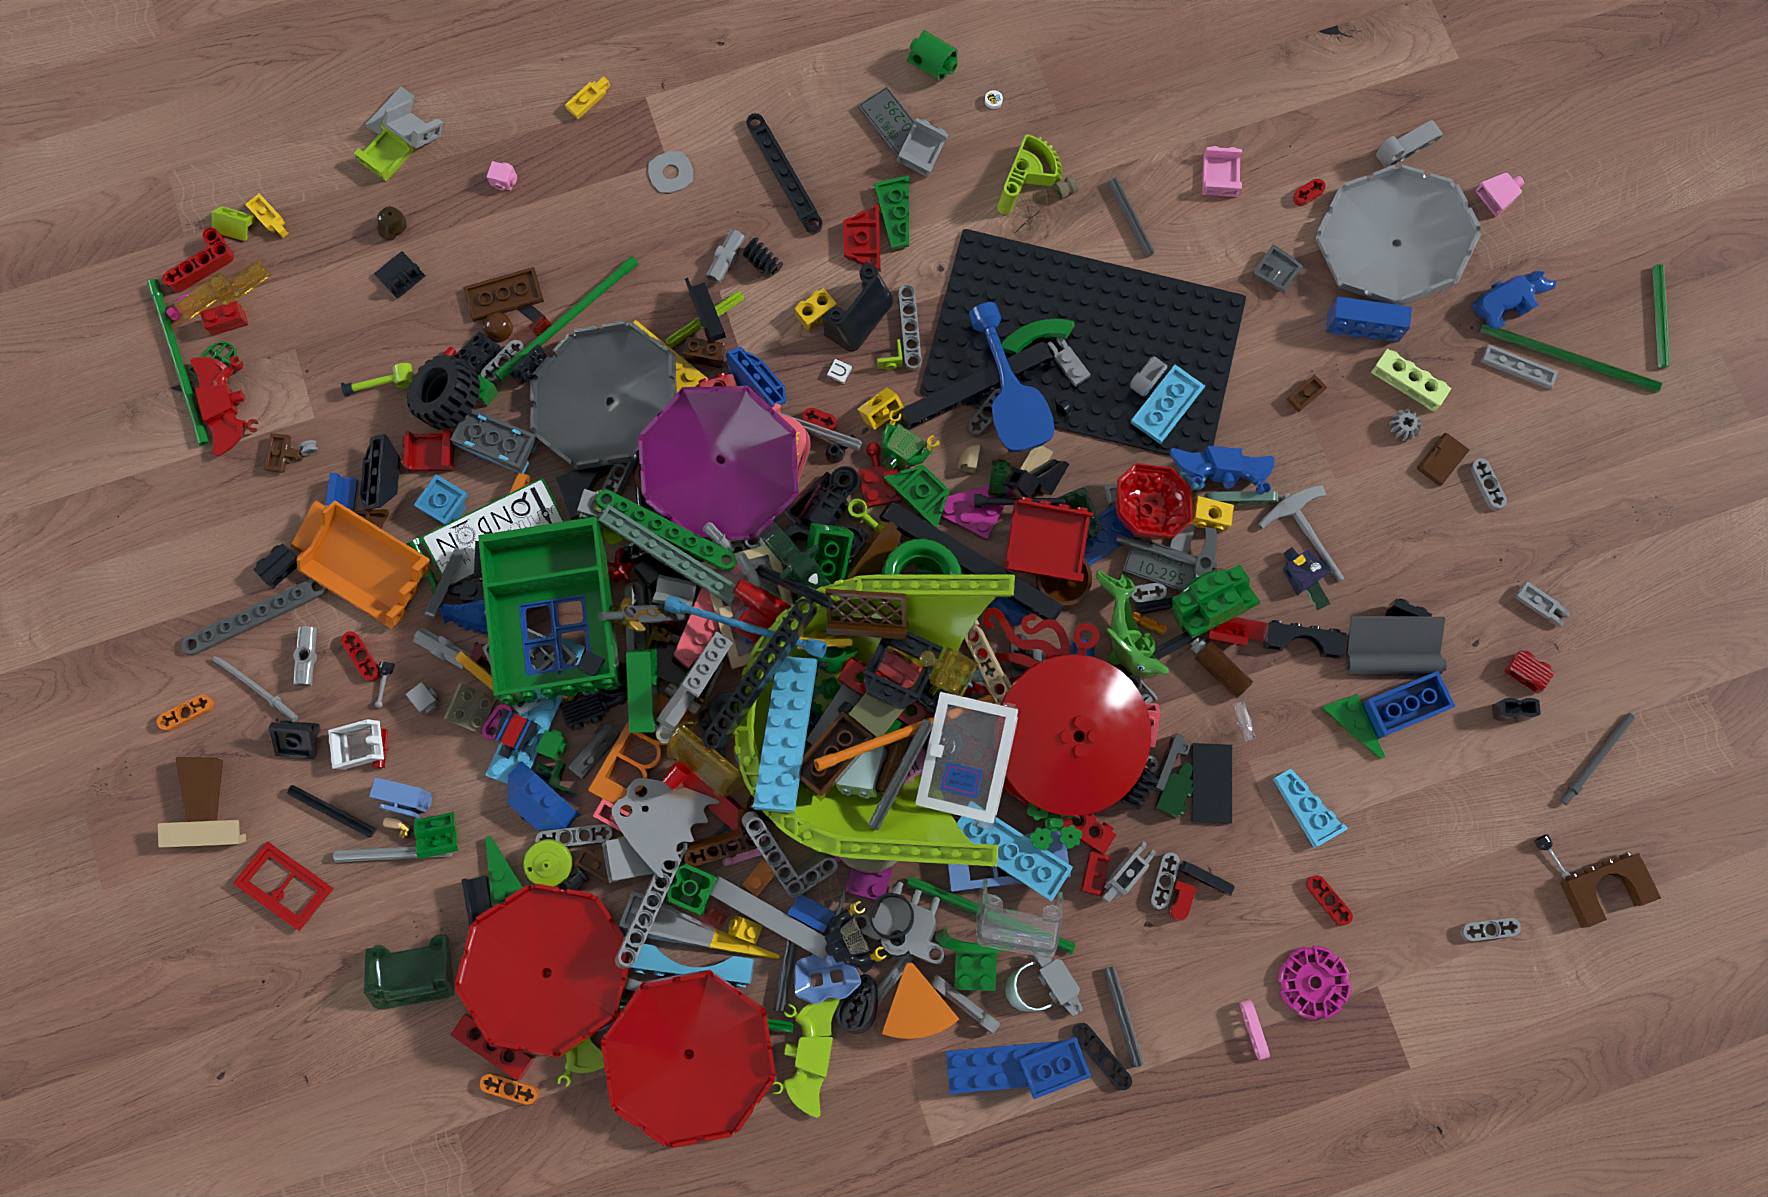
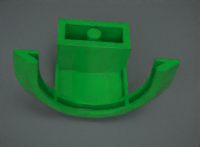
[935,928,1016,991]

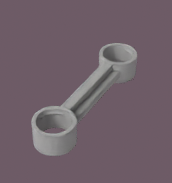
[929,974,1001,1034]

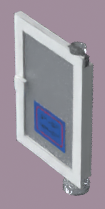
[915,692,1019,829]

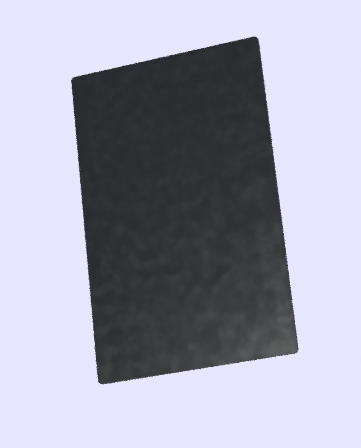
[920,229,1246,456]

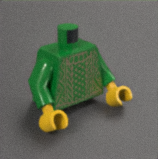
[882,410,940,470]

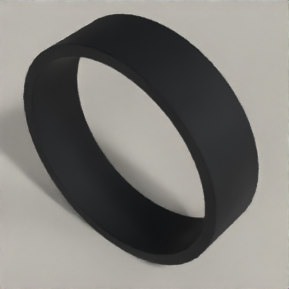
[869,893,914,940]

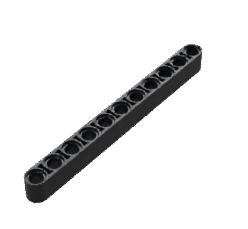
[879,501,1064,620]

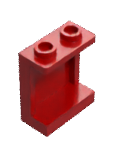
[401,430,455,472]

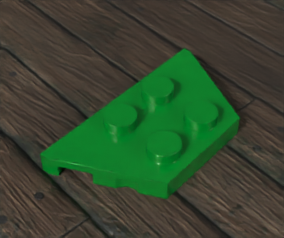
[884,464,950,528]

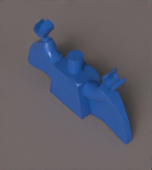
[1170,446,1274,494]

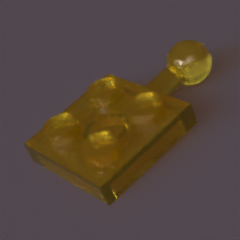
[919,647,979,697]

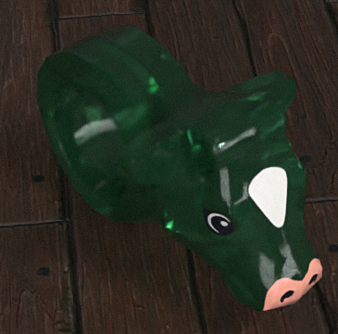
[759,522,828,590]

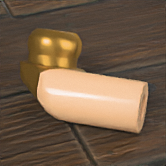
[383,817,412,838]

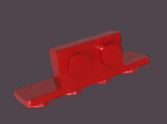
[1193,610,1268,646]

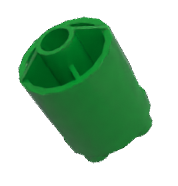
[906,29,958,81]

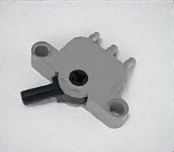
[854,882,945,973]

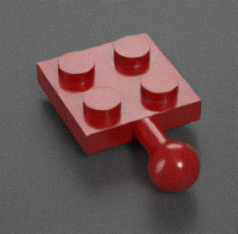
[858,442,902,508]

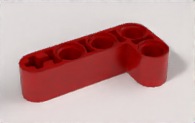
[162,227,234,293]

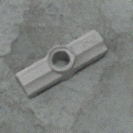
[706,229,745,284]
[293,626,317,687]
[413,627,471,670]

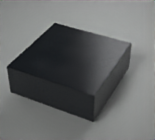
[577,650,605,676]

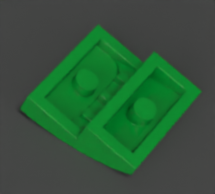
[414,812,459,859]

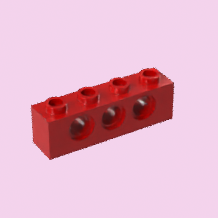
[450,1013,535,1080]

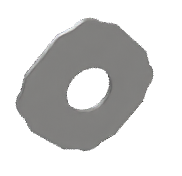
[648,151,694,194]

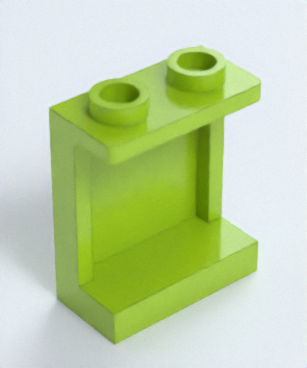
[354,123,414,181]

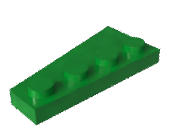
[874,175,909,251]

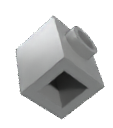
[406,682,440,715]

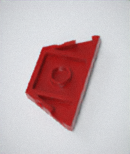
[843,204,881,272]

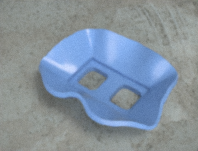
[794,954,861,1004]

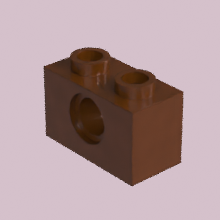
[683,337,725,369]

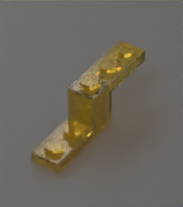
[174,259,271,321]

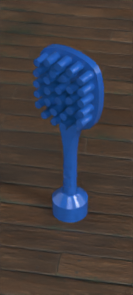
[969,302,1054,453]

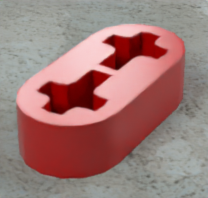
[1293,179,1326,206]
[803,408,837,431]

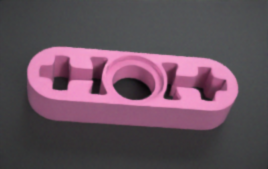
[1240,999,1270,1061]

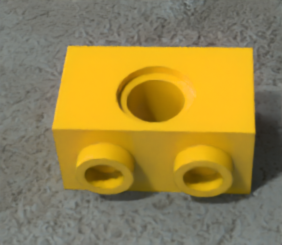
[857,387,904,430]
[1191,496,1234,532]

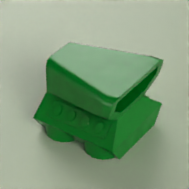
[664,862,717,916]

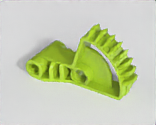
[997,134,1062,215]

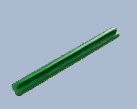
[1652,264,1670,368]

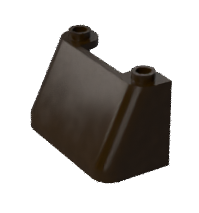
[644,622,727,704]

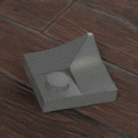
[1252,244,1303,294]

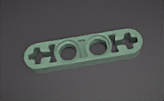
[1204,491,1279,506]

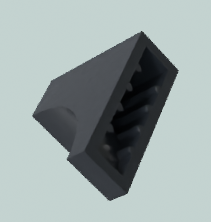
[556,464,613,520]

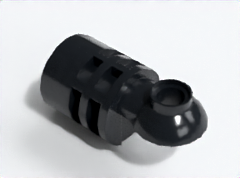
[798,466,860,526]

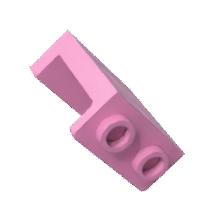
[1202,146,1242,197]

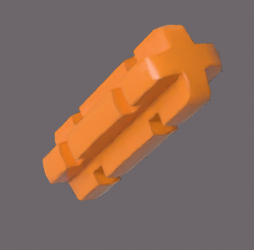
[1132,612,1167,635]

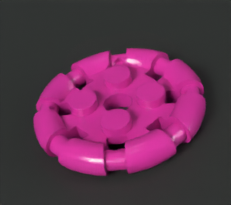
[1278,945,1351,1020]

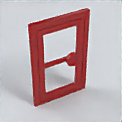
[233,841,334,931]

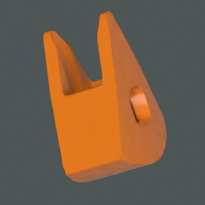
[882,963,959,1039]

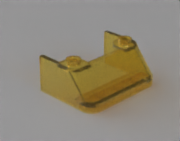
[666,720,744,797]

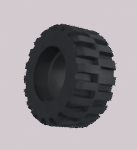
[406,355,480,430]

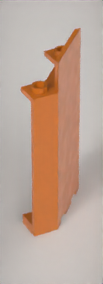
[291,500,430,629]

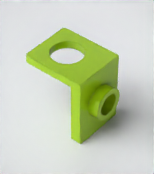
[877,339,903,370]

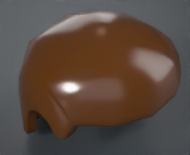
[483,312,513,342]

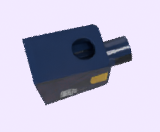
[1283,547,1331,596]

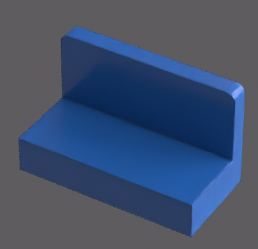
[325,472,358,511]
[788,894,834,934]

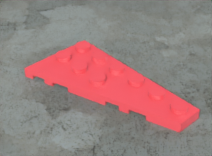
[673,563,749,669]

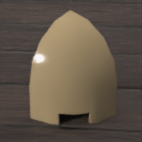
[957,445,980,474]

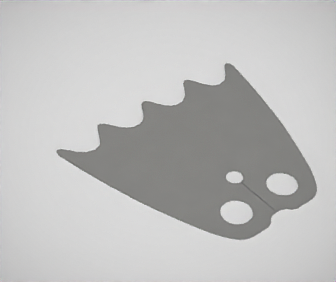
[612,778,720,878]

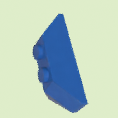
[726,347,787,408]
[508,761,580,830]

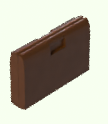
[1417,433,1469,486]

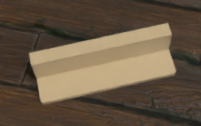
[158,820,246,847]

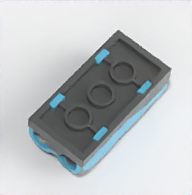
[450,409,539,474]

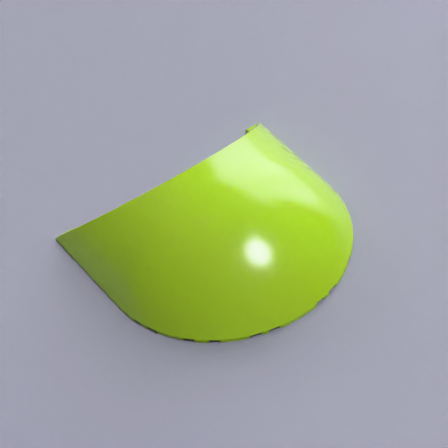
[733,575,1015,867]

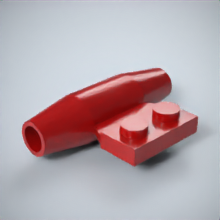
[732,579,792,644]

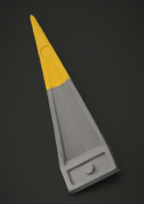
[619,891,780,960]

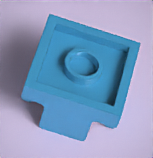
[414,474,469,525]

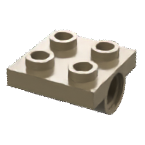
[443,683,496,734]

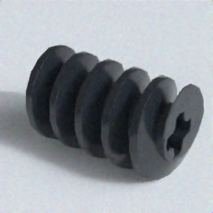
[743,237,783,278]
[1120,767,1159,809]

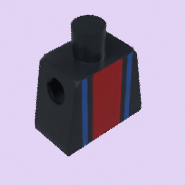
[494,709,541,760]

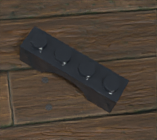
[1263,620,1346,659]

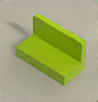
[212,206,255,241]

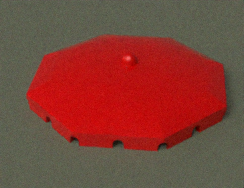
[455,883,631,1058]
[601,970,776,1148]

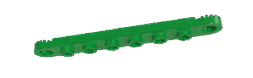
[596,490,736,571]

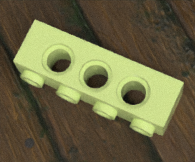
[1371,349,1452,412]

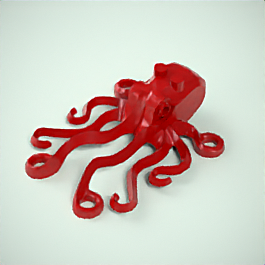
[947,608,1100,742]

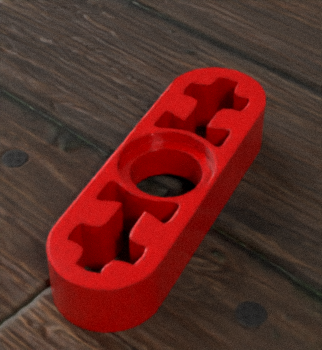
[341,631,380,682]
[1306,875,1353,926]

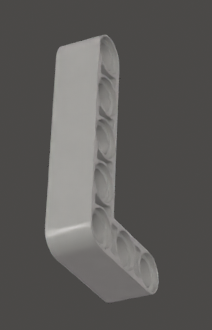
[742,811,838,897]

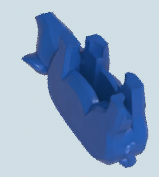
[1472,271,1556,329]

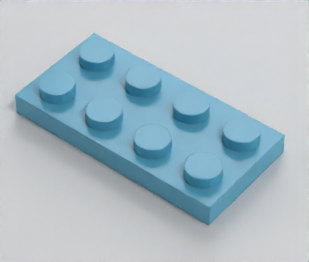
[1130,365,1205,444]

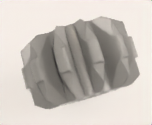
[1389,409,1423,441]

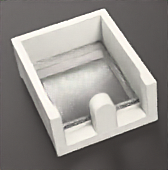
[328,719,384,770]

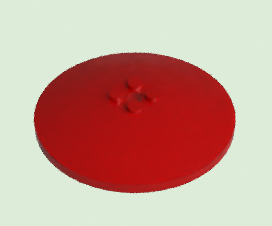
[994,655,1151,816]

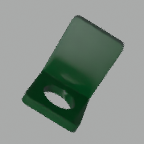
[535,760,575,794]

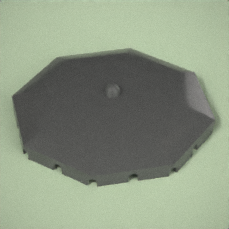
[530,320,677,470]

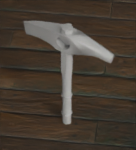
[1258,485,1344,582]

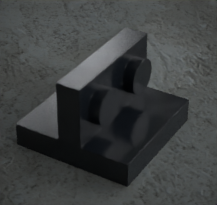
[269,720,321,759]

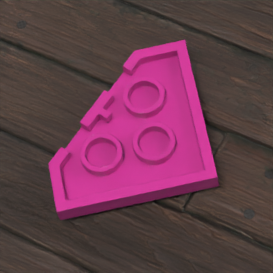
[941,485,1012,541]

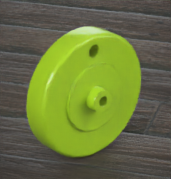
[523,839,573,887]

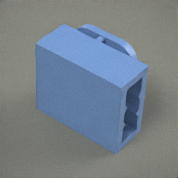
[369,777,432,819]

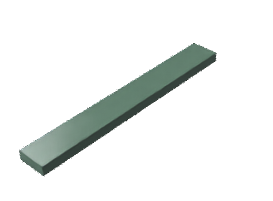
[598,504,736,605]

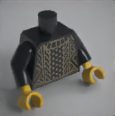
[825,901,886,968]

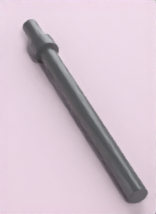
[1560,713,1635,805]

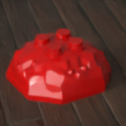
[1115,463,1193,540]

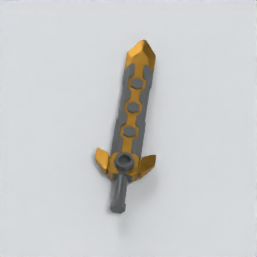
[598,598,694,632]

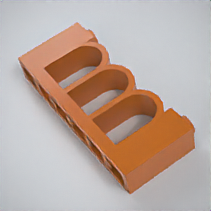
[588,693,691,814]

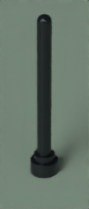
[974,494,1066,509]

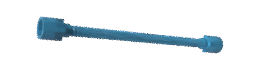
[664,596,827,658]

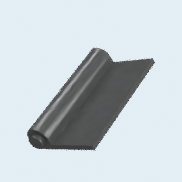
[1345,616,1447,674]

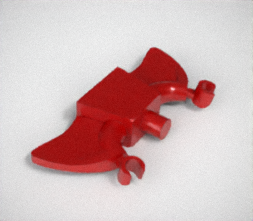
[190,356,259,457]

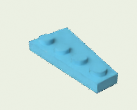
[1273,769,1348,848]

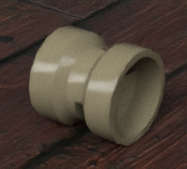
[1054,175,1078,199]

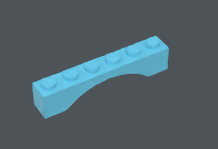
[631,942,755,987]

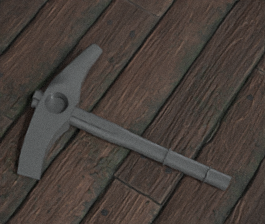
[1116,527,1218,578]

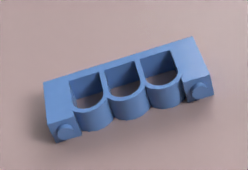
[947,830,1071,892]

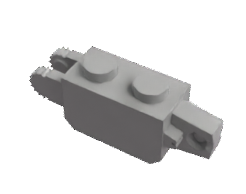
[1101,841,1156,903]
[1034,950,1083,1016]

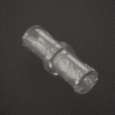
[1232,701,1256,742]

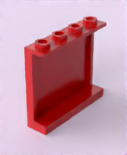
[1004,497,1094,582]

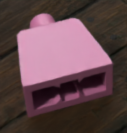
[1476,173,1524,217]

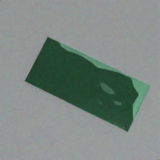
[1306,581,1331,610]

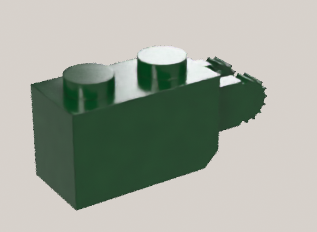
[1153,762,1194,819]

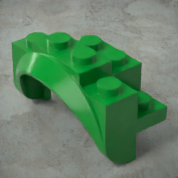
[1172,564,1260,639]

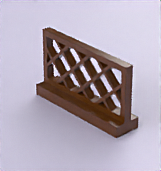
[825,589,909,639]

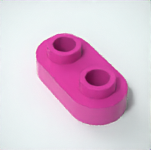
[482,704,514,741]

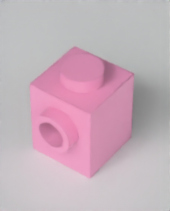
[487,161,517,191]

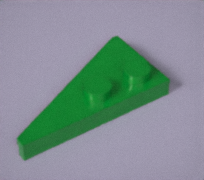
[1321,694,1385,759]
[486,836,523,907]

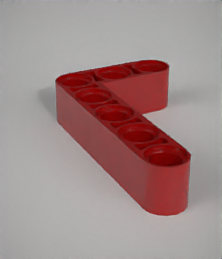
[662,760,743,830]

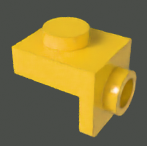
[728,915,763,944]

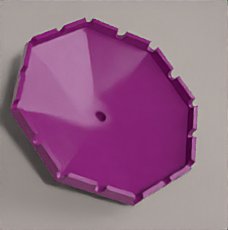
[638,386,799,541]

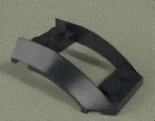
[864,631,943,710]

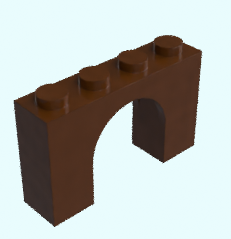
[1560,851,1661,928]

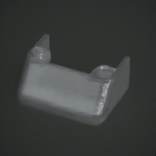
[976,878,1063,958]

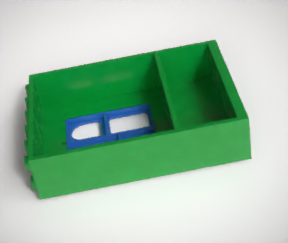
[478,517,622,706]

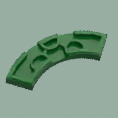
[1001,319,1075,355]

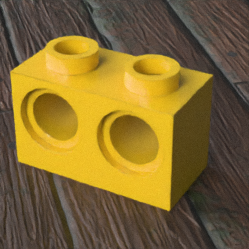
[794,288,837,332]

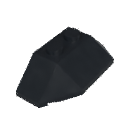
[360,434,400,510]

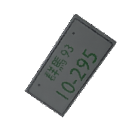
[858,87,914,158]
[1122,536,1197,592]

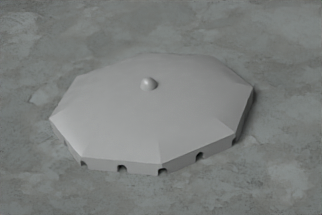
[1316,164,1481,305]

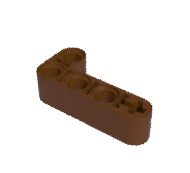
[684,808,761,866]

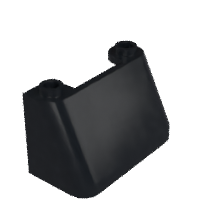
[823,261,893,352]

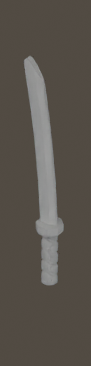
[212,656,298,722]

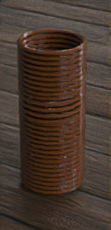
[1195,641,1254,699]
[876,736,913,797]

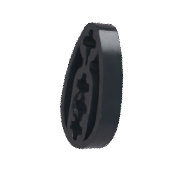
[836,974,878,1034]

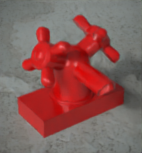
[607,547,633,584]

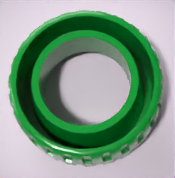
[881,539,962,575]

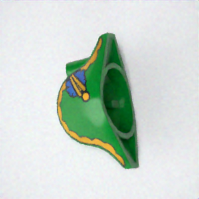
[806,646,858,674]

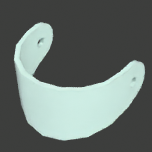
[1005,961,1053,1012]

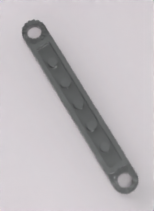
[181,579,328,655]

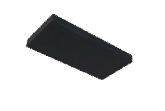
[1192,743,1232,824]

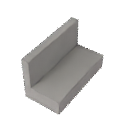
[652,575,697,606]

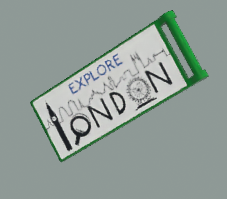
[406,478,565,593]

